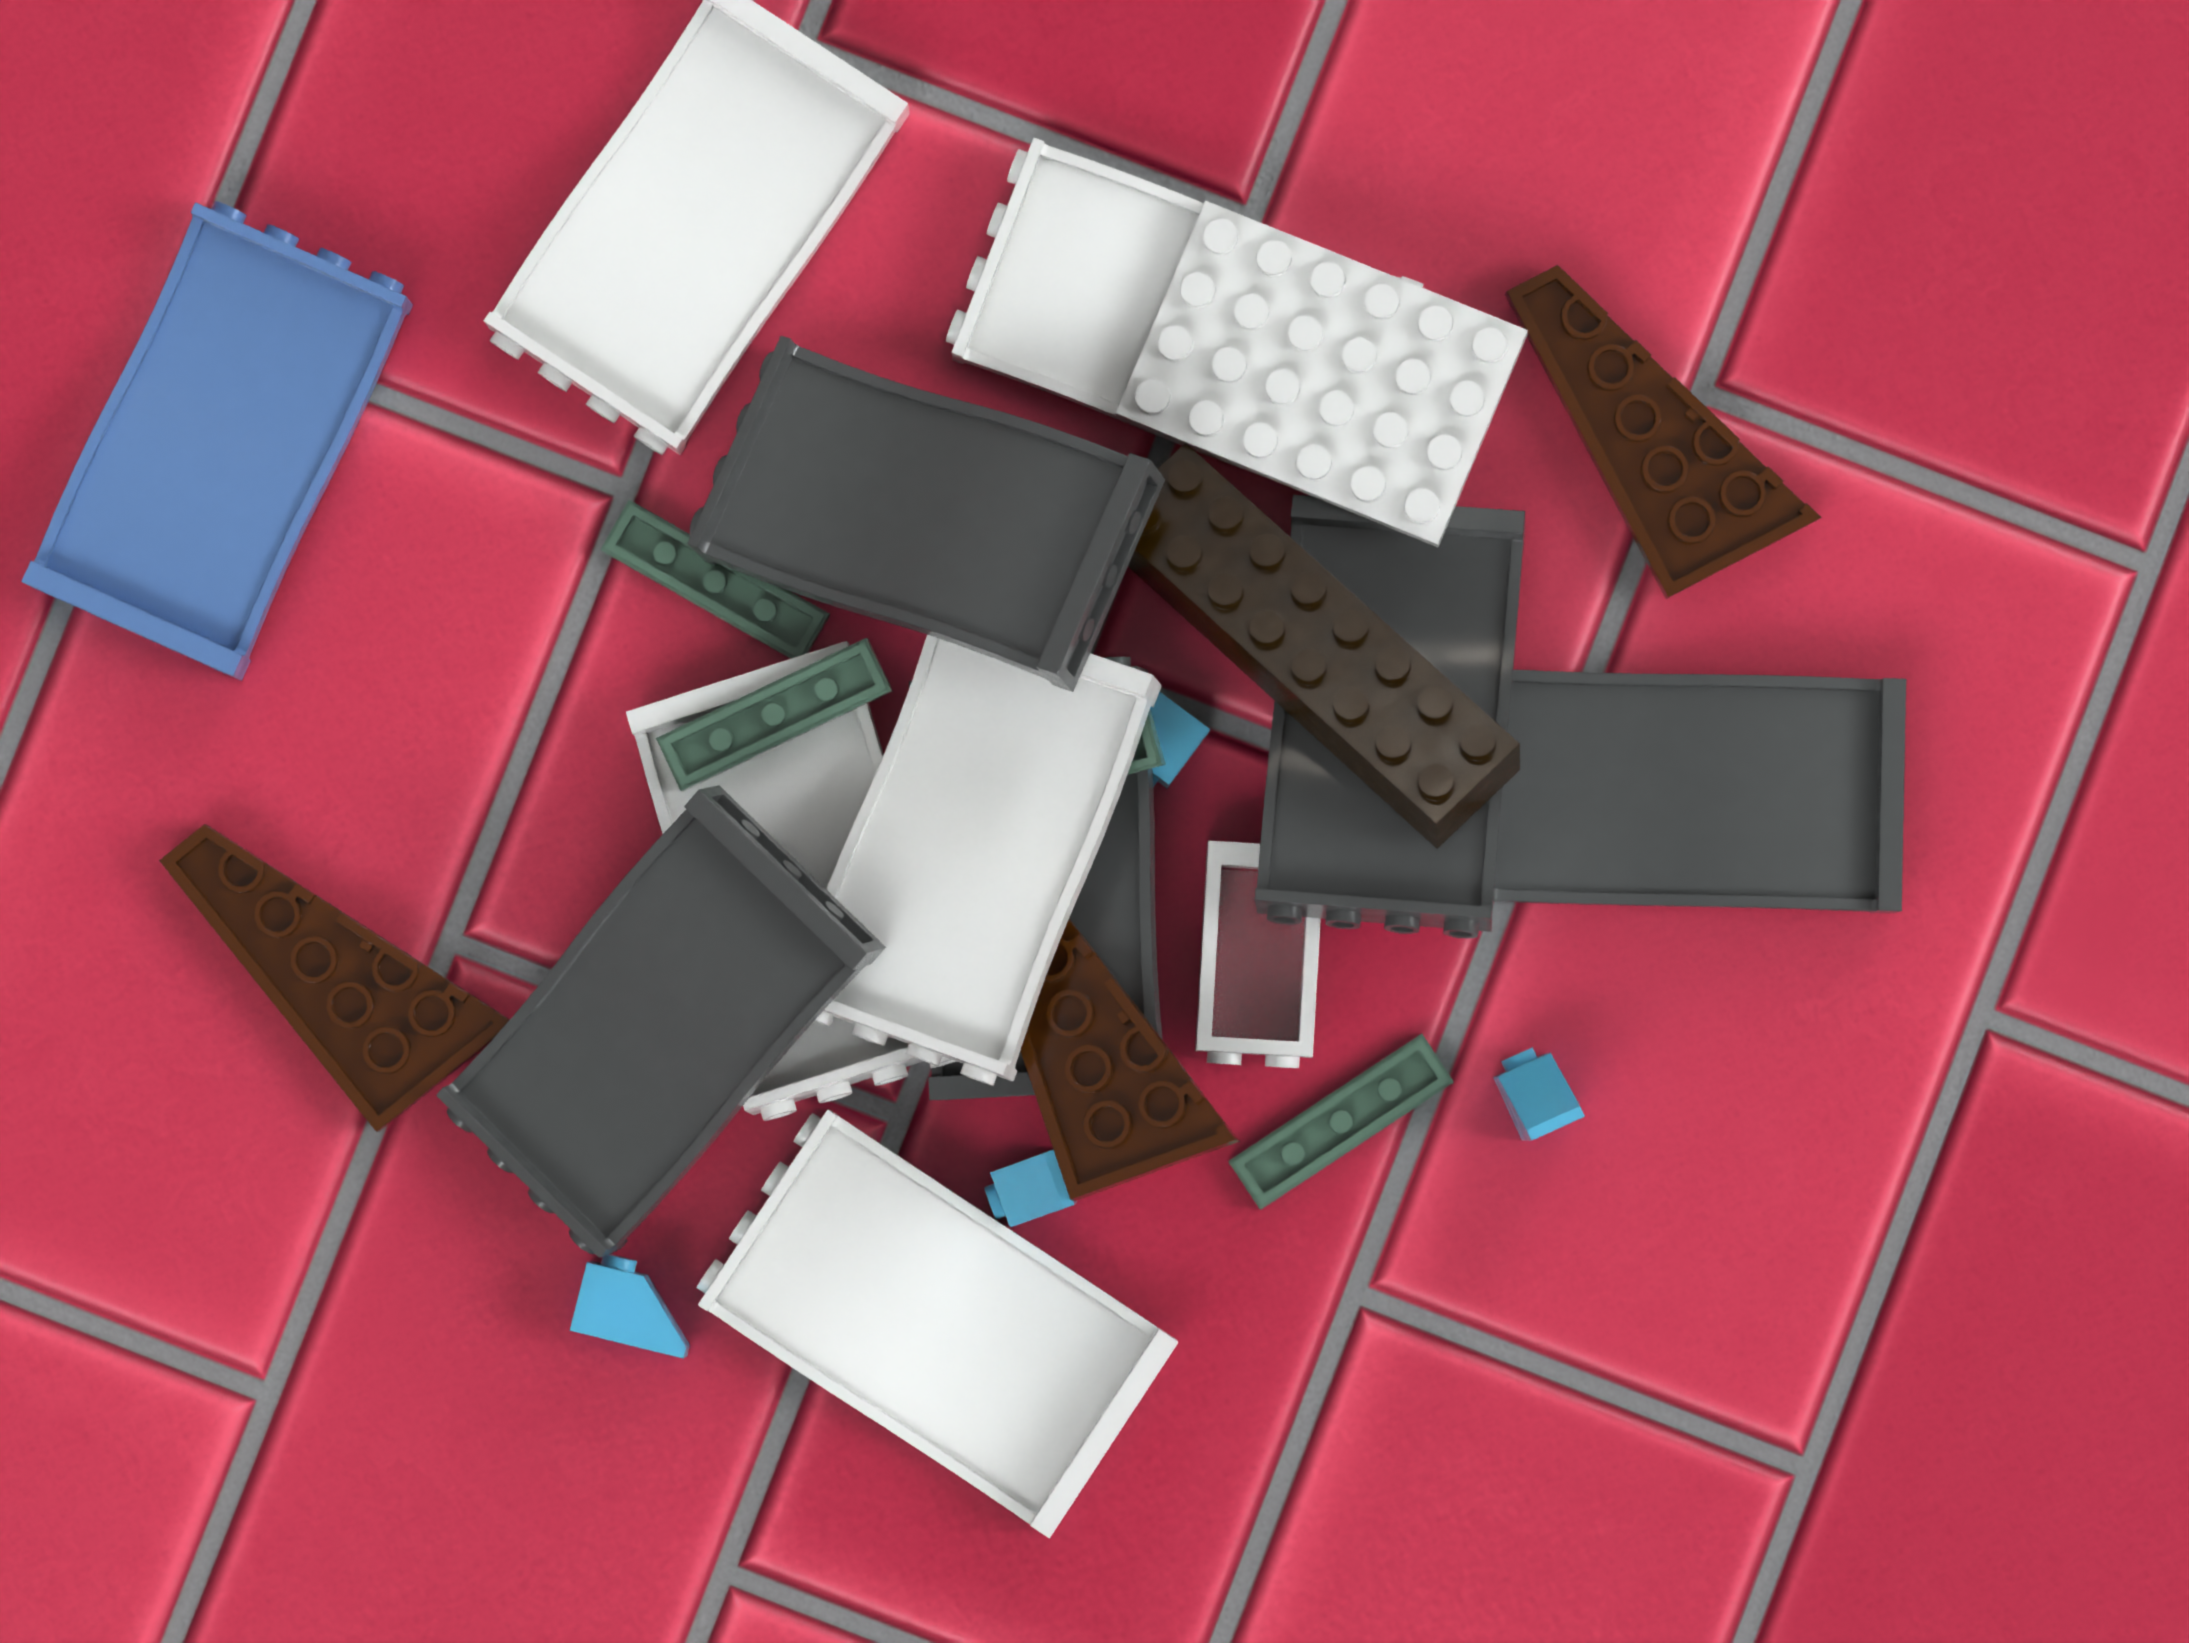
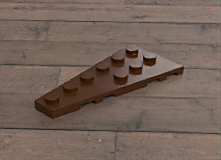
[1505,265,1821,599]
[159,824,510,1132]
[1020,918,1240,1201]

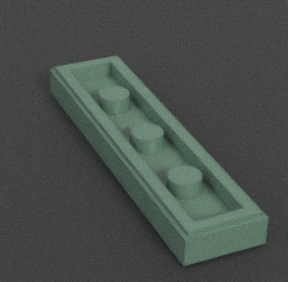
[600,500,830,659]
[656,638,893,791]
[1228,1034,1454,1210]

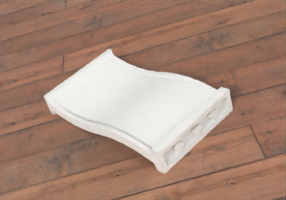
[483,0,910,455]
[945,138,1424,476]
[815,635,1162,1086]
[626,641,957,1121]
[696,1109,1178,1539]

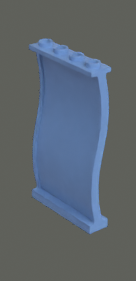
[21,201,413,681]

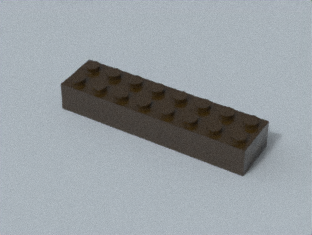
[1128,443,1520,849]

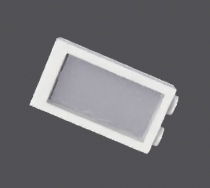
[1195,841,1321,1068]

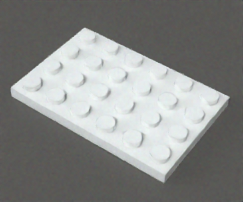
[1115,200,1528,547]

